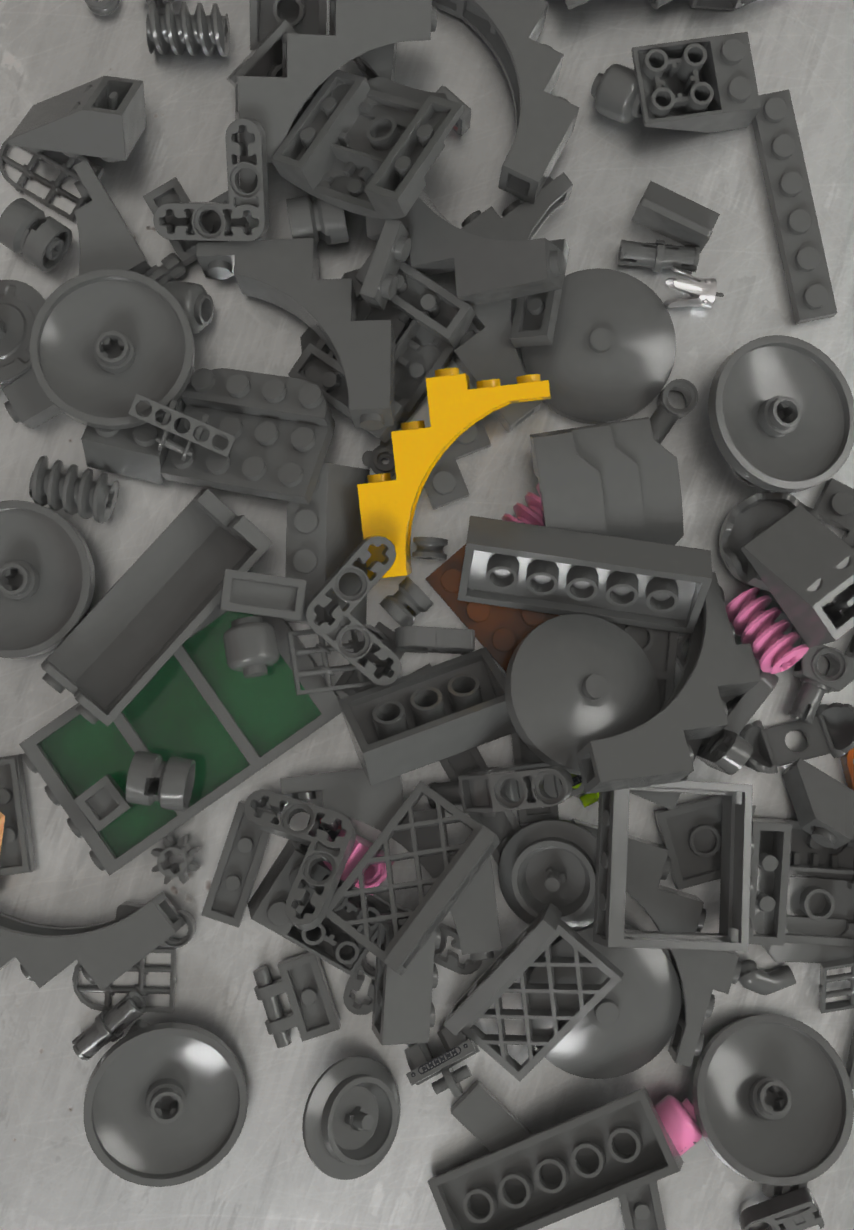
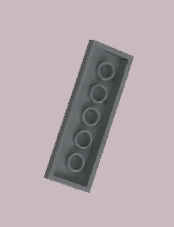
[457,516,713,634]
[427,1087,684,1230]

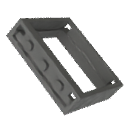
[593,780,756,952]

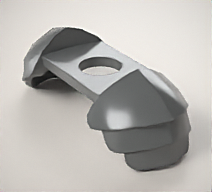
[740,702,854,774]

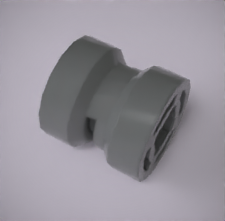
[379,577,434,627]

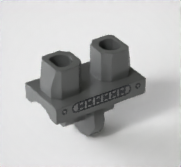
[404,1027,480,1098]

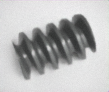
[146,1,230,57]
[29,456,119,523]

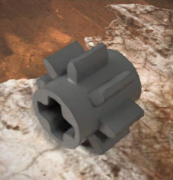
[151,835,201,884]

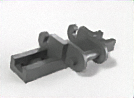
[128,393,236,461]

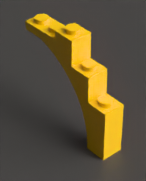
[357,367,551,579]

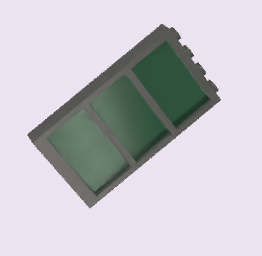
[19,604,342,876]

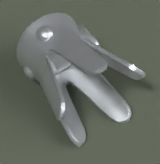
[663,267,724,309]

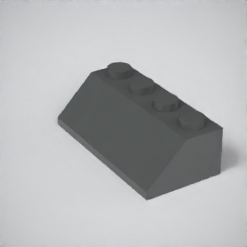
[284,463,370,624]
[338,647,516,786]

